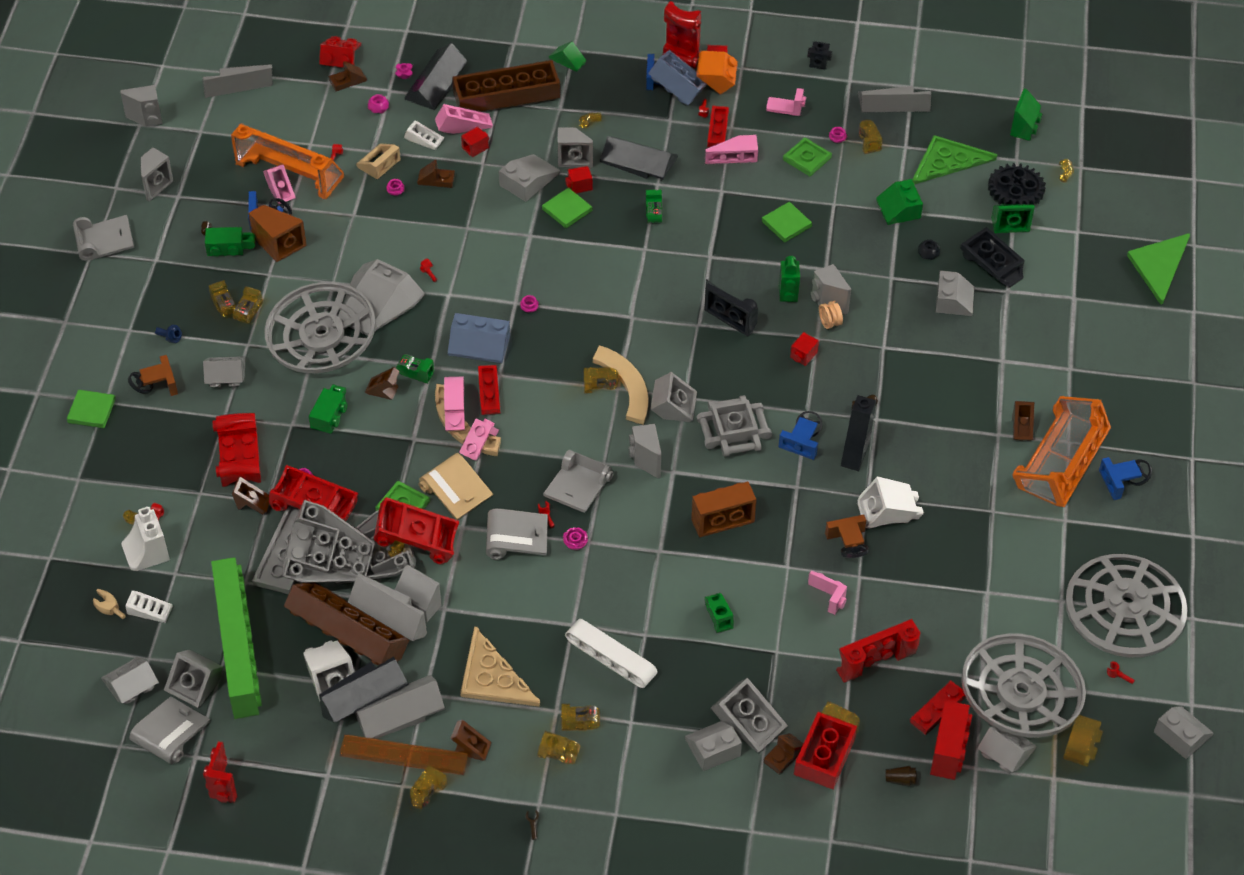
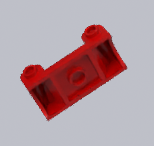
[663,1,701,69]
[212,413,261,487]
[269,465,358,521]
[374,497,459,564]
[836,619,921,683]

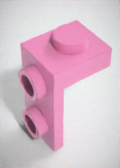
[766,88,806,116]
[460,419,499,461]
[808,571,847,615]

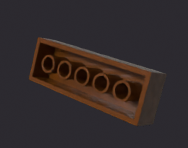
[452,60,560,112]
[284,582,410,665]

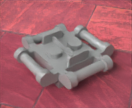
[696,395,772,457]

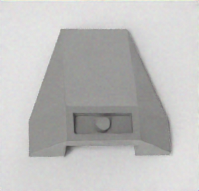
[338,259,424,336]
[283,500,375,583]
[335,510,416,585]

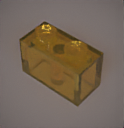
[1063,715,1103,767]

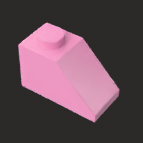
[263,165,296,204]

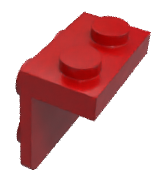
[319,36,361,67]
[203,741,237,803]

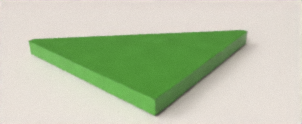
[912,135,997,184]
[1127,233,1190,305]

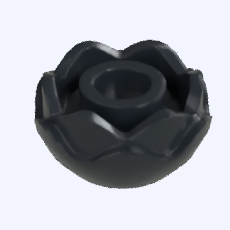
[918,239,940,260]

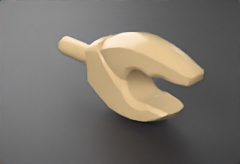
[93,589,126,619]

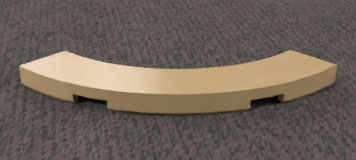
[593,345,648,425]
[435,384,501,456]

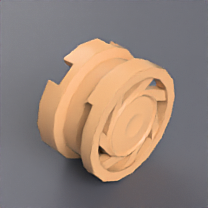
[819,300,843,329]

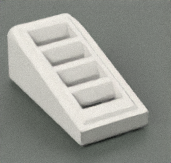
[404,120,444,150]
[125,591,173,623]

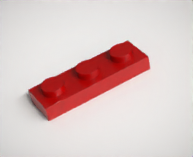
[707,106,729,147]
[478,365,500,415]
[910,681,966,735]

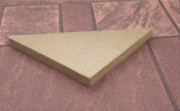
[461,627,540,707]

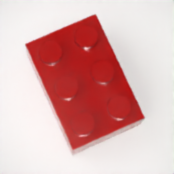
[930,700,972,780]
[794,712,857,790]

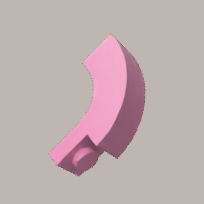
[444,376,465,431]

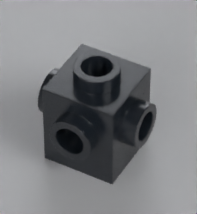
[807,41,832,70]

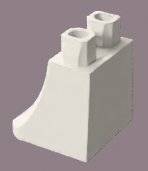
[858,477,924,529]
[121,507,170,571]
[303,640,355,701]

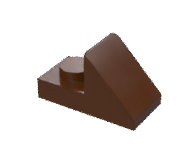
[329,61,367,92]
[417,160,455,188]
[365,367,400,400]
[1012,401,1035,440]
[232,477,269,515]
[450,720,492,761]
[763,733,804,775]

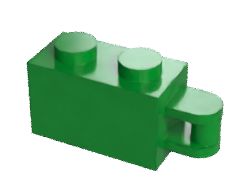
[205,227,256,256]
[779,256,800,302]
[309,384,348,434]

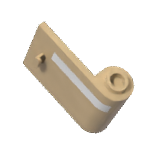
[419,453,493,520]

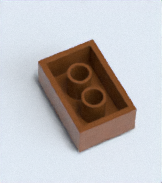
[691,481,757,538]

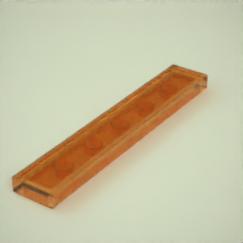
[340,734,468,775]

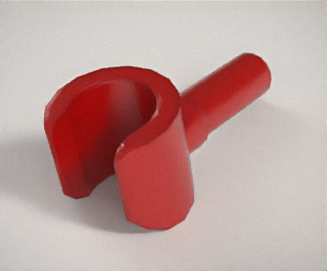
[698,99,710,118]
[330,144,343,166]
[420,258,437,282]
[538,501,555,528]
[150,503,164,520]
[1107,661,1135,684]

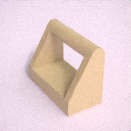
[356,144,400,180]

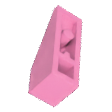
[435,104,493,134]
[705,135,758,164]

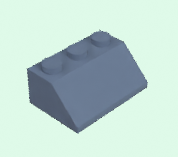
[648,50,707,105]
[448,313,510,363]

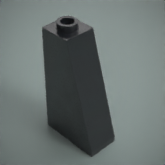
[841,395,876,472]

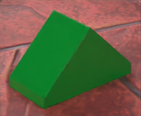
[549,41,586,72]

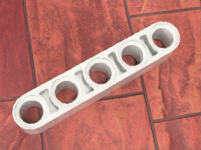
[565,619,657,688]

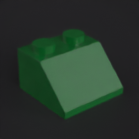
[1010,88,1043,141]
[876,179,923,225]
[991,204,1035,233]

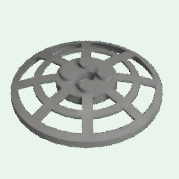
[265,282,376,373]
[1065,554,1187,658]
[961,633,1086,738]

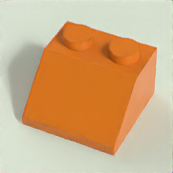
[696,51,738,95]

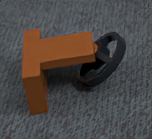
[128,355,178,396]
[825,514,869,558]

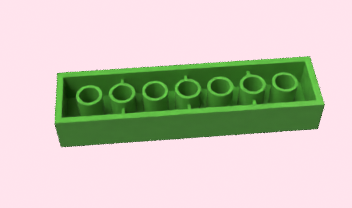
[211,557,262,719]

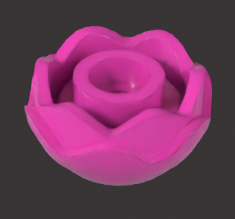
[368,94,389,113]
[563,527,588,550]

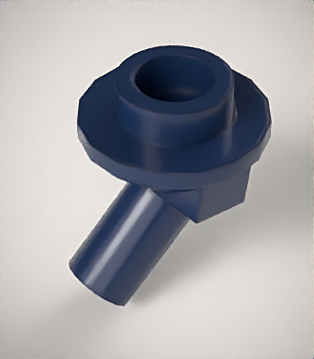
[155,325,182,343]

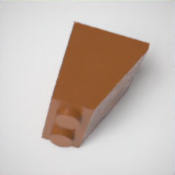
[249,205,307,262]

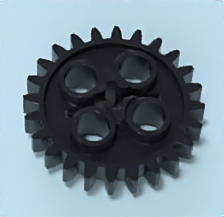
[988,163,1046,206]

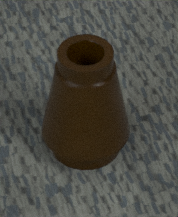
[886,765,916,787]

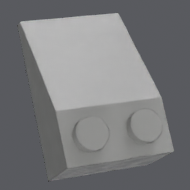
[499,154,560,202]
[711,678,788,753]

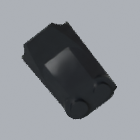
[960,227,1025,288]
[704,279,758,337]

